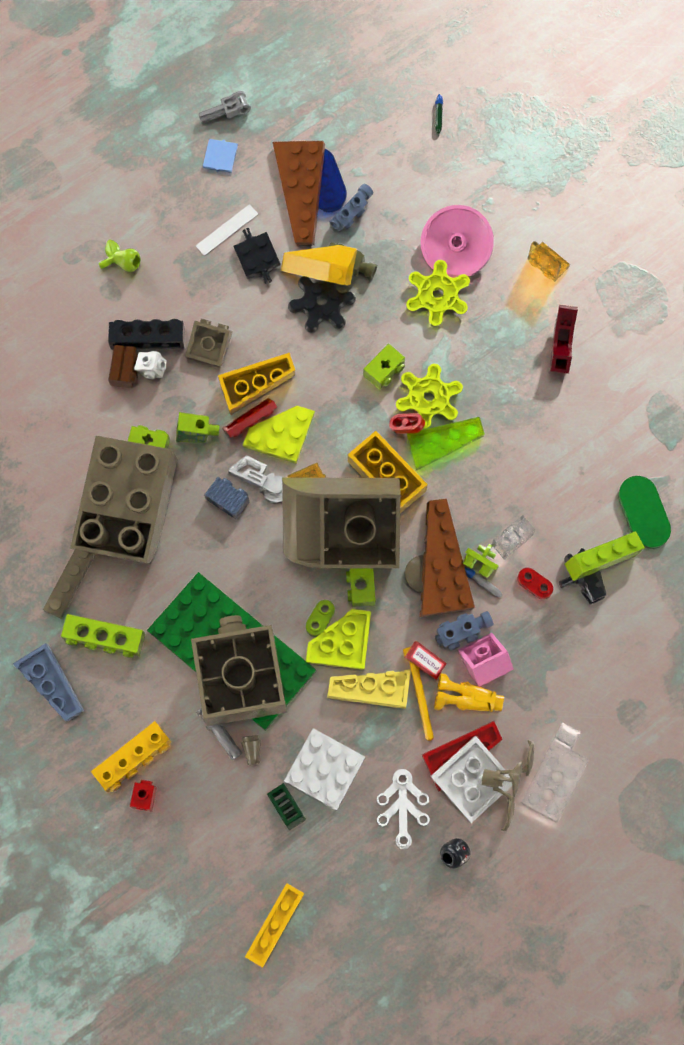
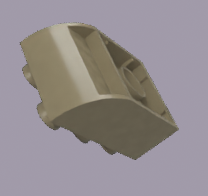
[70,436,178,563]
[282,478,401,568]

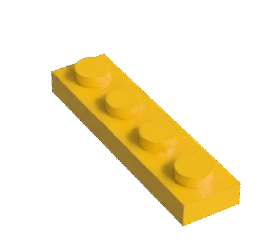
[245,883,304,968]

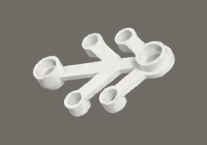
[377,769,430,849]

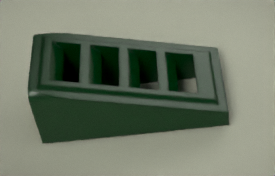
[267,783,306,830]

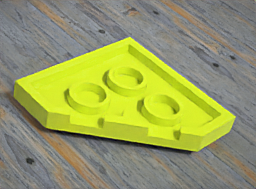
[243,406,315,464]
[306,609,371,670]

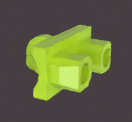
[463,544,499,578]

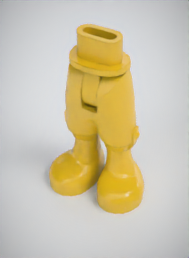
[434,673,504,712]

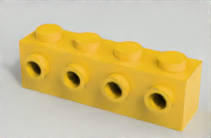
[91,721,171,792]

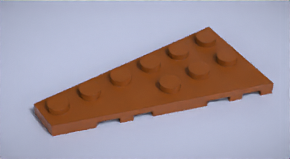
[420,499,475,617]

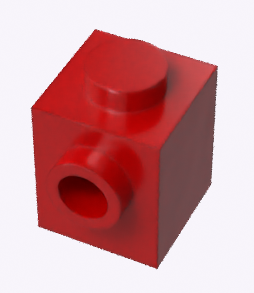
[130,780,157,812]

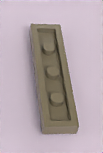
[43,550,96,619]

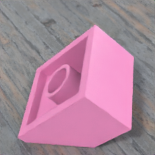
[458,633,514,687]

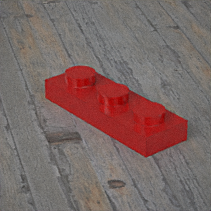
[222,398,277,438]

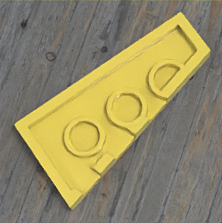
[327,669,411,709]

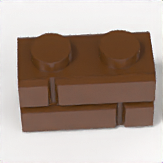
[108,345,138,388]

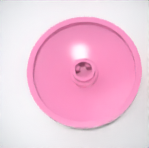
[421,205,494,278]

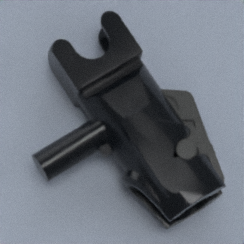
[559,548,607,604]

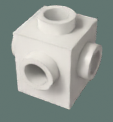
[134,351,167,379]

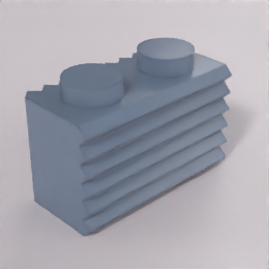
[204,477,249,520]

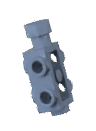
[329,184,373,232]
[435,611,494,651]

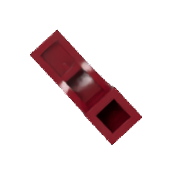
[550,305,578,374]

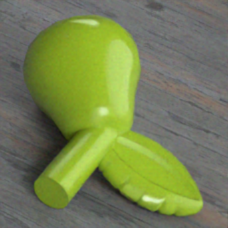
[98,240,141,272]

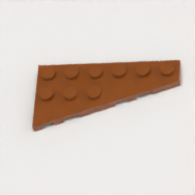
[272,141,325,245]

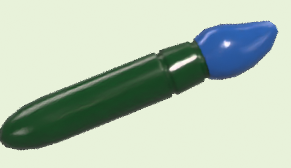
[435,94,443,133]

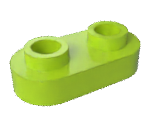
[306,600,335,637]

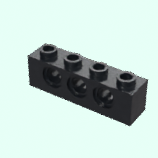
[108,319,185,350]

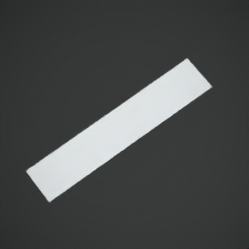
[196,204,258,256]

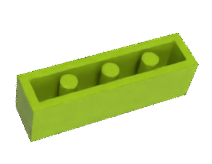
[564,531,645,581]

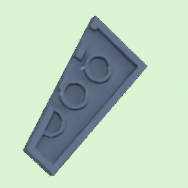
[13,643,84,721]

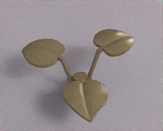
[482,740,534,831]

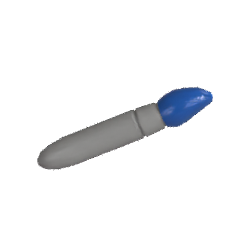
[465,567,502,597]

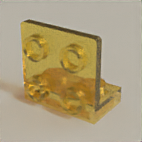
[528,241,570,282]

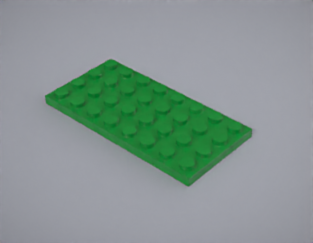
[147,572,316,731]

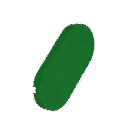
[618,476,671,549]

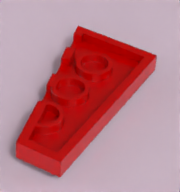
[422,721,503,792]

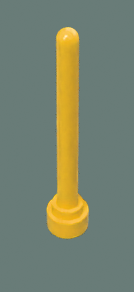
[403,647,434,741]

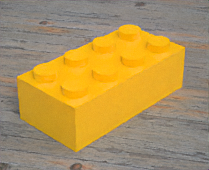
[347,431,428,514]

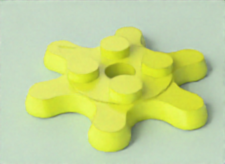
[406,260,470,326]
[396,364,463,429]

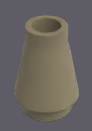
[241,735,261,765]

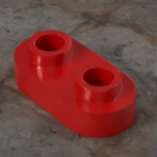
[389,413,425,434]
[517,568,553,599]

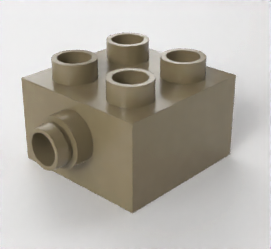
[191,615,287,726]

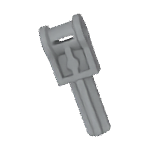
[199,91,251,122]

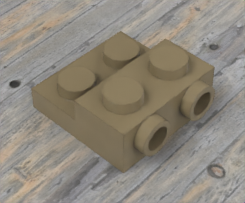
[185,319,233,367]

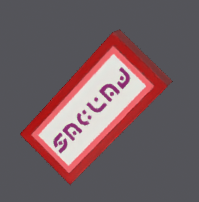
[404,641,447,680]

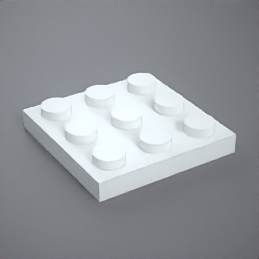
[284,728,365,811]
[430,736,512,823]

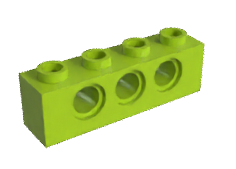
[61,614,145,658]

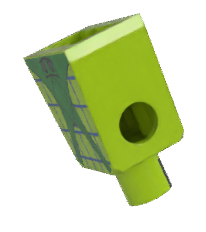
[176,412,220,443]

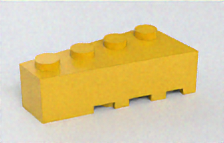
[218,353,295,415]

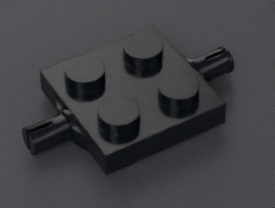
[233,228,281,284]

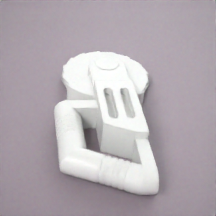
[228,455,284,503]

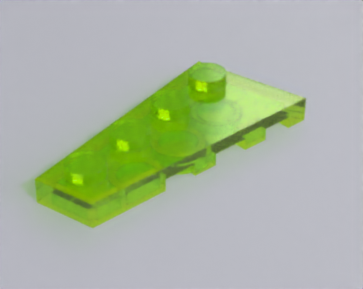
[407,417,485,471]

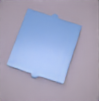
[203,139,238,173]

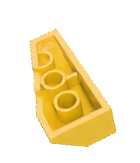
[281,245,357,285]

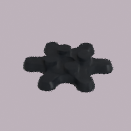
[288,276,356,333]

